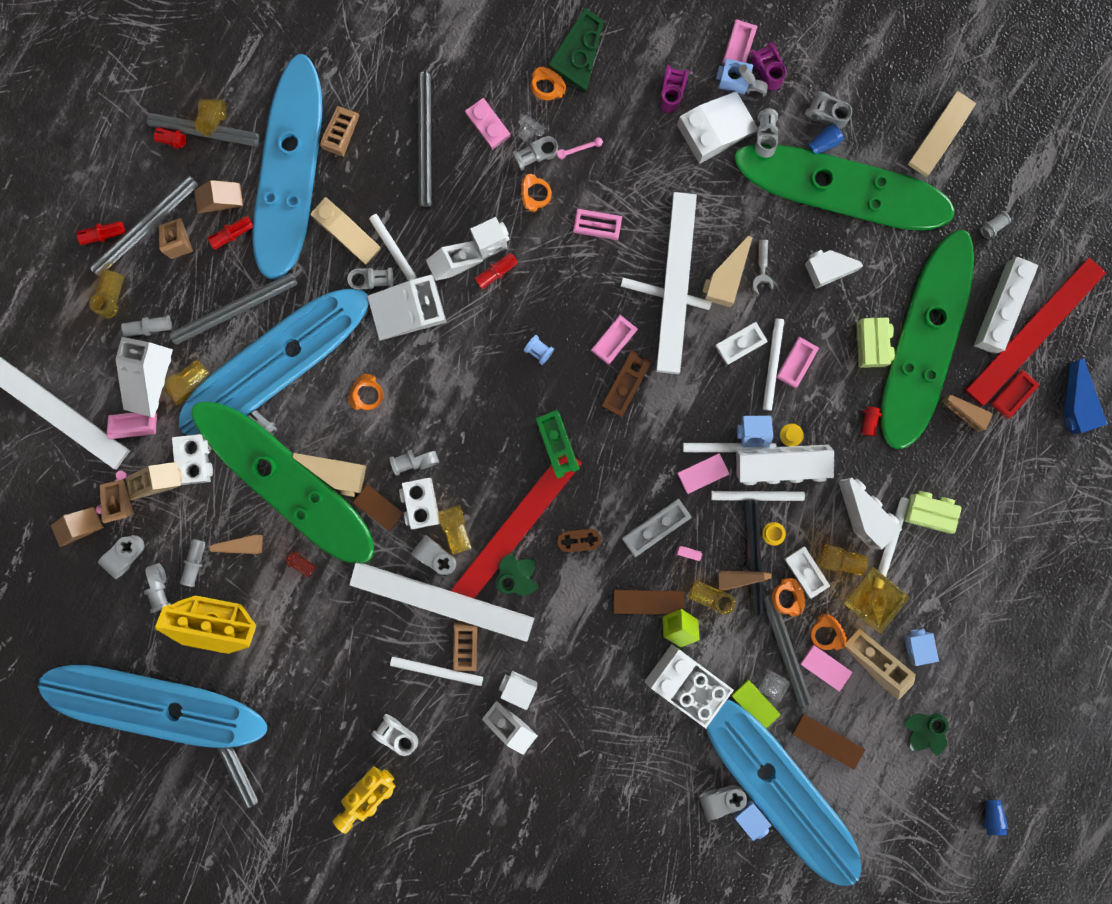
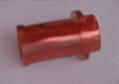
[285,551,317,578]

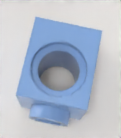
[716,58,753,95]
[737,416,773,447]
[904,629,939,666]
[732,798,771,841]

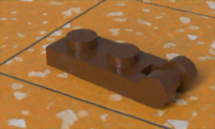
[602,350,652,418]

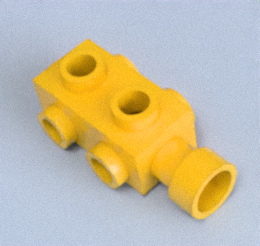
[333,766,396,834]

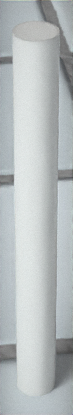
[369,214,417,281]
[621,278,712,310]
[763,318,784,411]
[683,443,776,452]
[711,491,805,501]
[873,497,910,588]
[390,657,483,686]

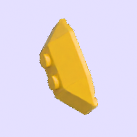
[155,596,256,654]

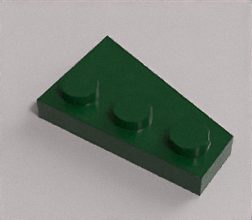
[548,8,604,92]

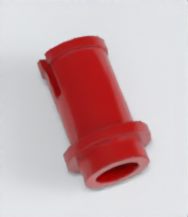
[154,127,186,149]
[860,406,881,436]

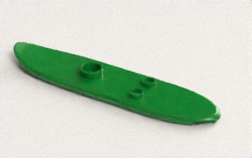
[735,144,954,230]
[880,230,974,449]
[191,402,374,564]

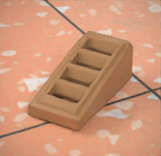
[320,106,359,157]
[941,395,993,432]
[209,535,263,554]
[719,571,771,591]
[453,620,478,671]

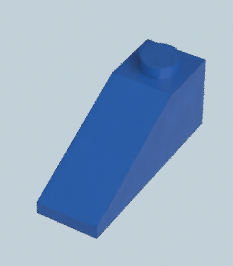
[1064,358,1108,435]

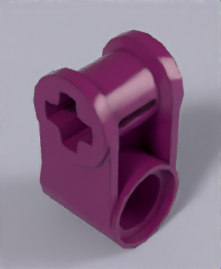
[750,42,787,90]
[660,65,689,113]

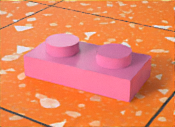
[465,98,511,150]

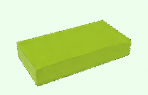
[731,679,781,728]

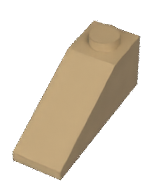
[310,197,381,265]
[702,236,752,307]
[293,453,366,497]
[126,462,182,500]
[845,629,916,700]

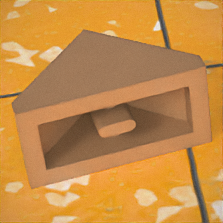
[194,180,244,213]
[159,218,193,259]
[100,479,133,523]
[51,507,104,547]

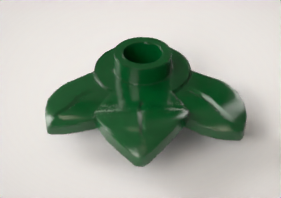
[495,553,539,596]
[904,713,949,756]

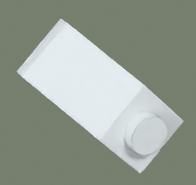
[426,241,483,281]
[805,250,863,289]
[482,701,537,754]

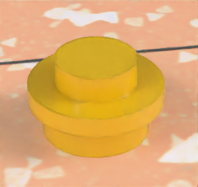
[780,424,803,447]
[762,522,786,545]

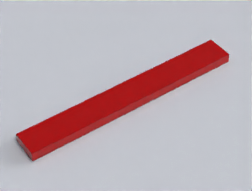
[965,257,1106,406]
[451,457,582,599]

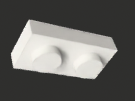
[715,322,768,366]
[784,547,830,599]

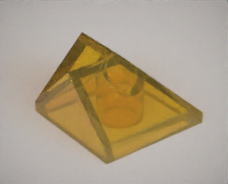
[843,567,910,634]

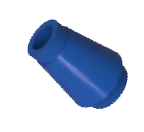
[808,124,844,154]
[984,800,1009,835]

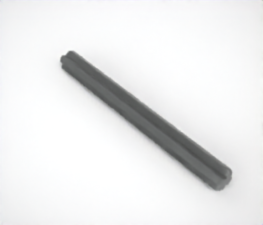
[418,72,431,207]
[90,176,198,276]
[169,273,297,344]

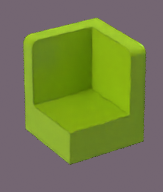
[663,609,700,647]

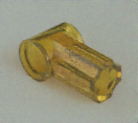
[195,99,226,136]
[89,270,125,319]
[163,360,211,405]
[437,505,472,555]
[818,544,868,576]
[688,580,736,614]

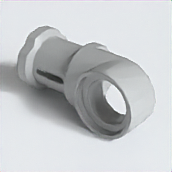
[755,109,778,158]
[512,136,558,171]
[347,267,393,291]
[389,450,439,477]
[144,563,171,613]

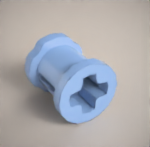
[524,335,554,365]

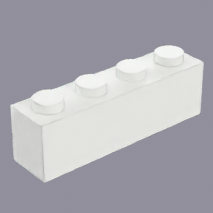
[974,257,1038,354]
[736,445,834,485]

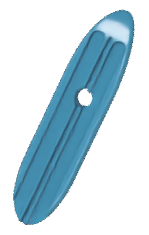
[252,54,322,280]
[179,289,369,436]
[37,665,267,748]
[706,699,861,886]

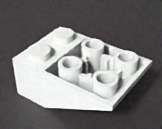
[367,275,446,341]
[116,337,173,417]
[839,478,902,549]
[644,644,733,728]

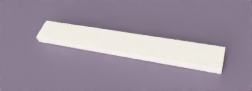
[656,192,697,374]
[0,357,130,469]
[350,563,534,642]

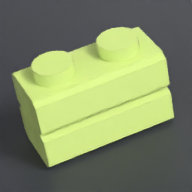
[857,318,895,368]
[904,491,961,534]

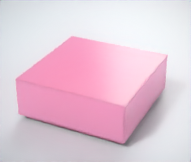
[675,546,702,561]

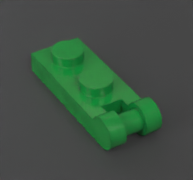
[536,410,580,478]

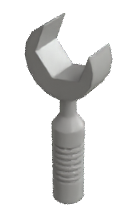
[738,64,768,96]
[751,240,773,296]

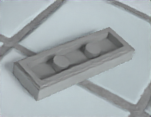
[621,498,692,557]

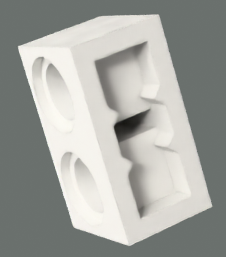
[470,217,509,260]
[172,434,213,485]
[399,478,441,529]
[499,671,537,710]

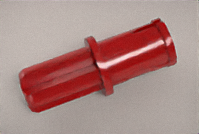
[207,217,253,250]
[77,221,125,245]
[474,253,518,290]

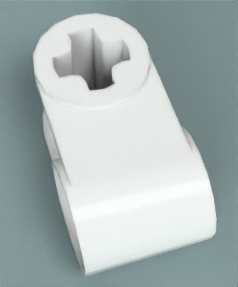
[372,714,418,756]

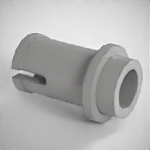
[980,211,1011,239]
[248,410,277,435]

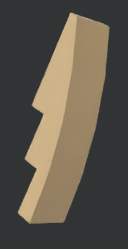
[908,91,976,177]

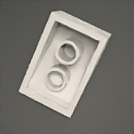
[677,91,758,164]

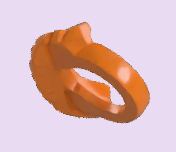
[530,67,566,101]
[521,174,552,213]
[348,374,383,410]
[772,578,805,617]
[810,614,847,650]

